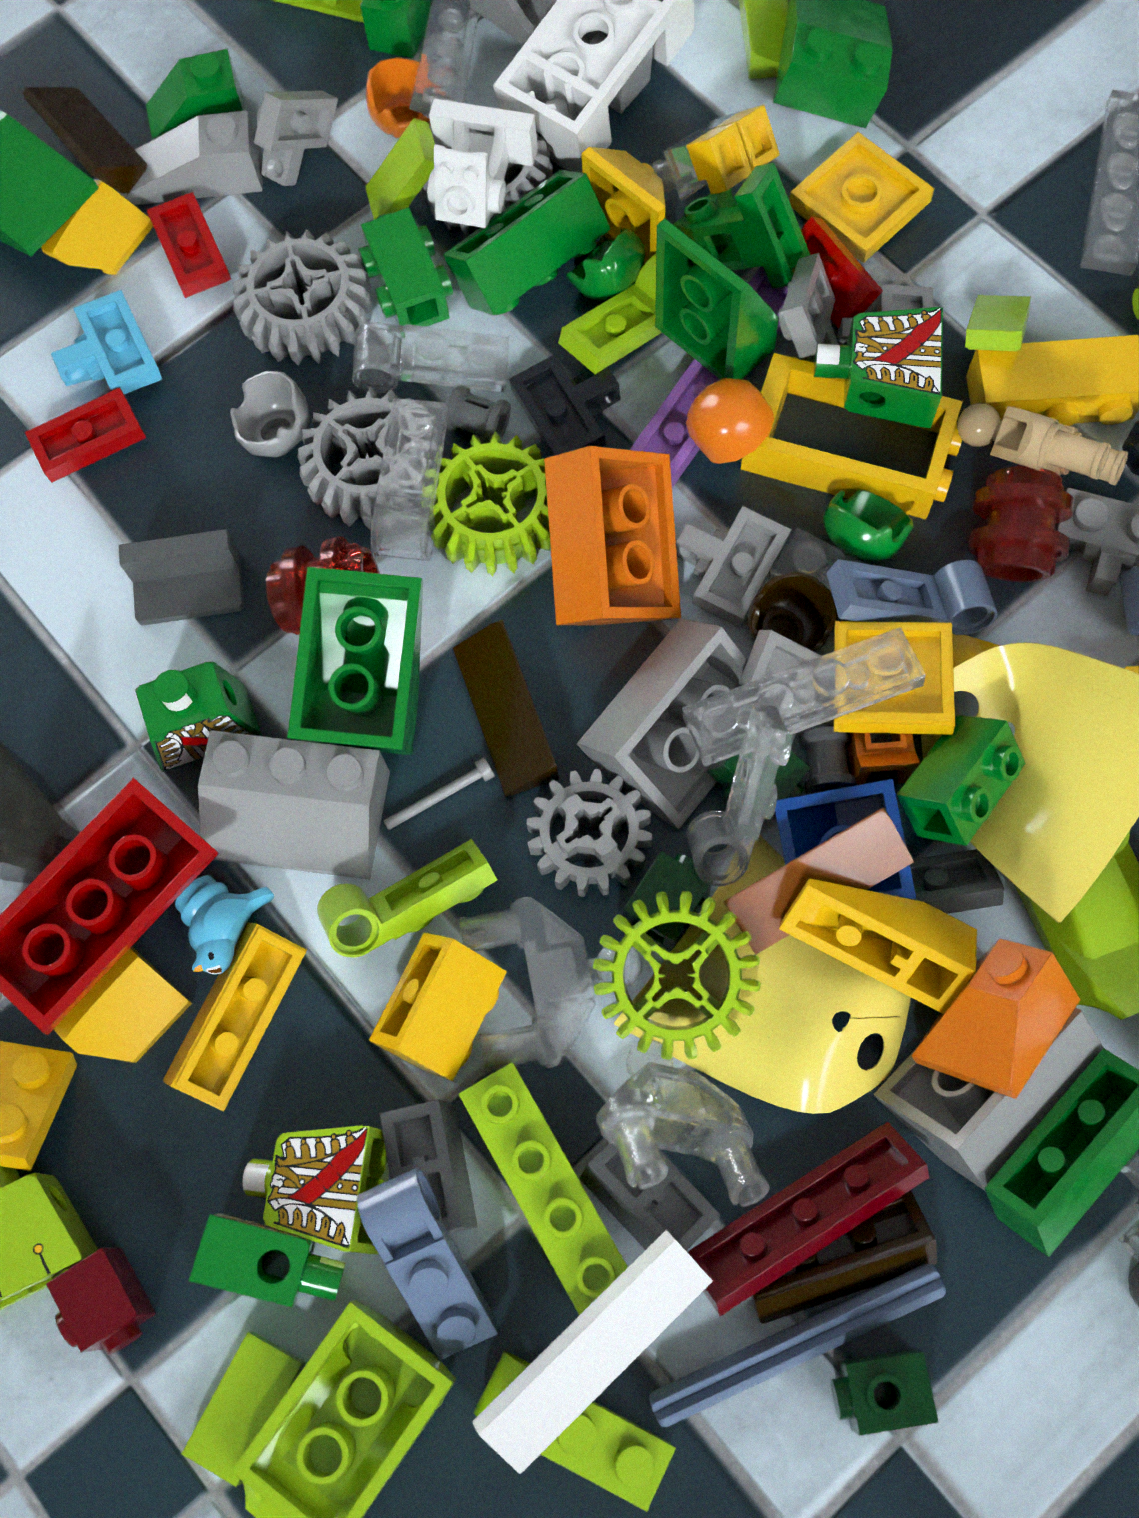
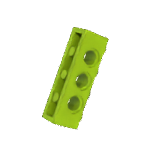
[458,1062,628,1316]

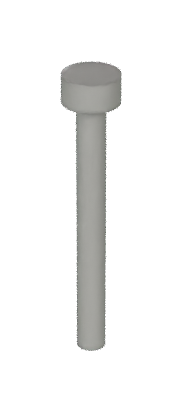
[383,757,495,830]

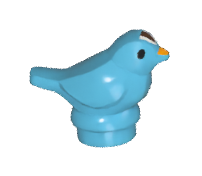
[175,875,274,975]

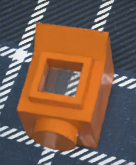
[847,732,920,785]

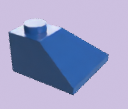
[773,779,916,899]

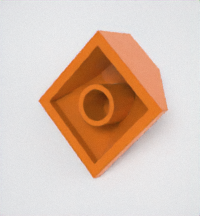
[912,938,1081,1099]

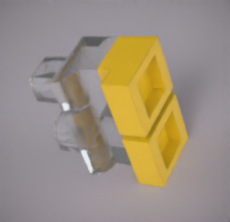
[653,104,780,201]

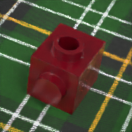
[46,1247,156,1355]

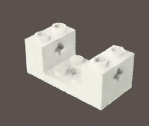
[493,0,695,173]

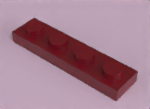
[687,1121,929,1316]

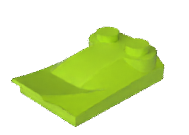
[1014,831,1139,1020]
[231,1299,457,1518]

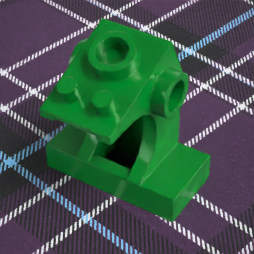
[673,163,810,288]

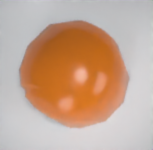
[365,57,440,138]
[686,378,774,464]

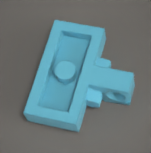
[51,290,162,394]

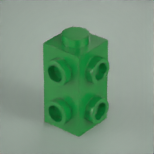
[358,207,453,336]
[897,715,1026,846]

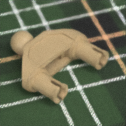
[957,403,1128,485]

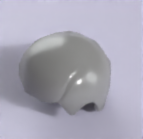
[230,371,310,457]

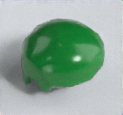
[566,228,645,302]
[823,489,913,562]

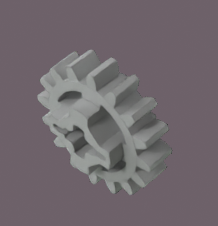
[526,769,652,897]

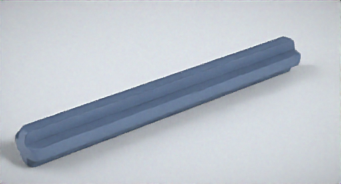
[649,1264,946,1427]

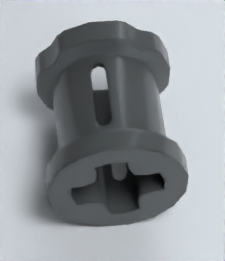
[443,385,511,444]
[799,726,857,795]

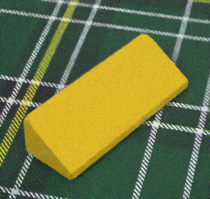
[163,923,307,1112]

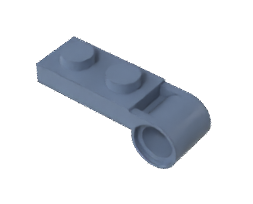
[826,559,997,635]
[357,1167,498,1360]

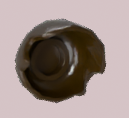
[746,571,838,653]

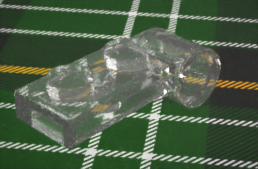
[352,322,509,393]
[371,398,449,561]
[687,703,792,886]

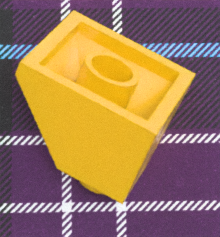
[581,147,665,265]

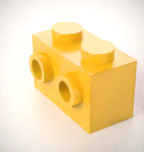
[368,932,507,1081]

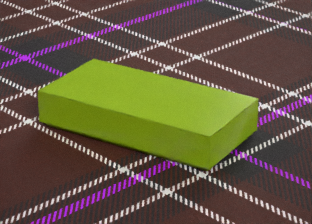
[365,118,435,219]
[965,295,1031,351]
[181,1331,306,1487]

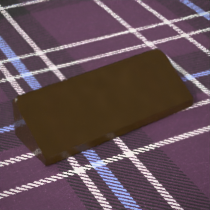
[22,87,147,195]
[453,620,559,798]
[751,1190,937,1323]

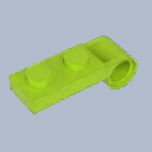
[558,254,662,375]
[317,839,497,958]
[473,1351,676,1512]

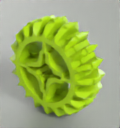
[421,432,551,577]
[593,891,761,1060]

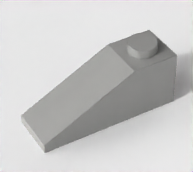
[115,110,263,205]

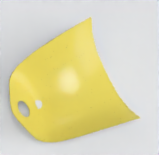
[921,642,1139,923]
[614,830,911,1114]

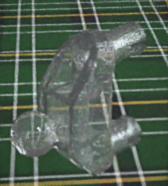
[459,897,642,1072]
[595,1039,769,1206]

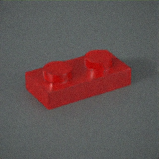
[147,192,232,298]
[801,216,883,329]
[24,387,146,483]

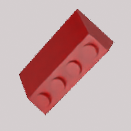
[0,778,219,1035]

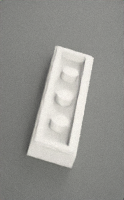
[472,1230,713,1474]

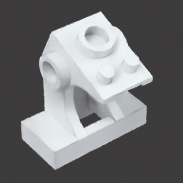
[427,99,538,228]

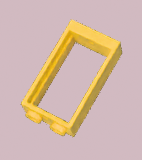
[740,353,963,519]

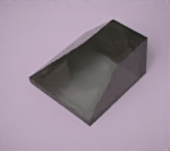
[0,741,80,884]

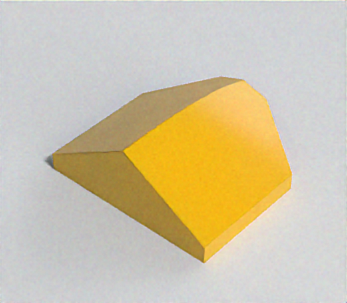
[41,180,154,275]
[54,946,192,1063]

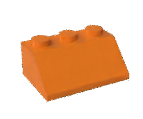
[544,446,681,625]

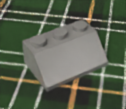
[577,619,764,829]
[198,730,390,880]
[874,1008,1104,1191]

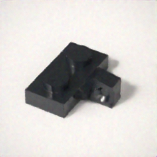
[509,355,621,456]

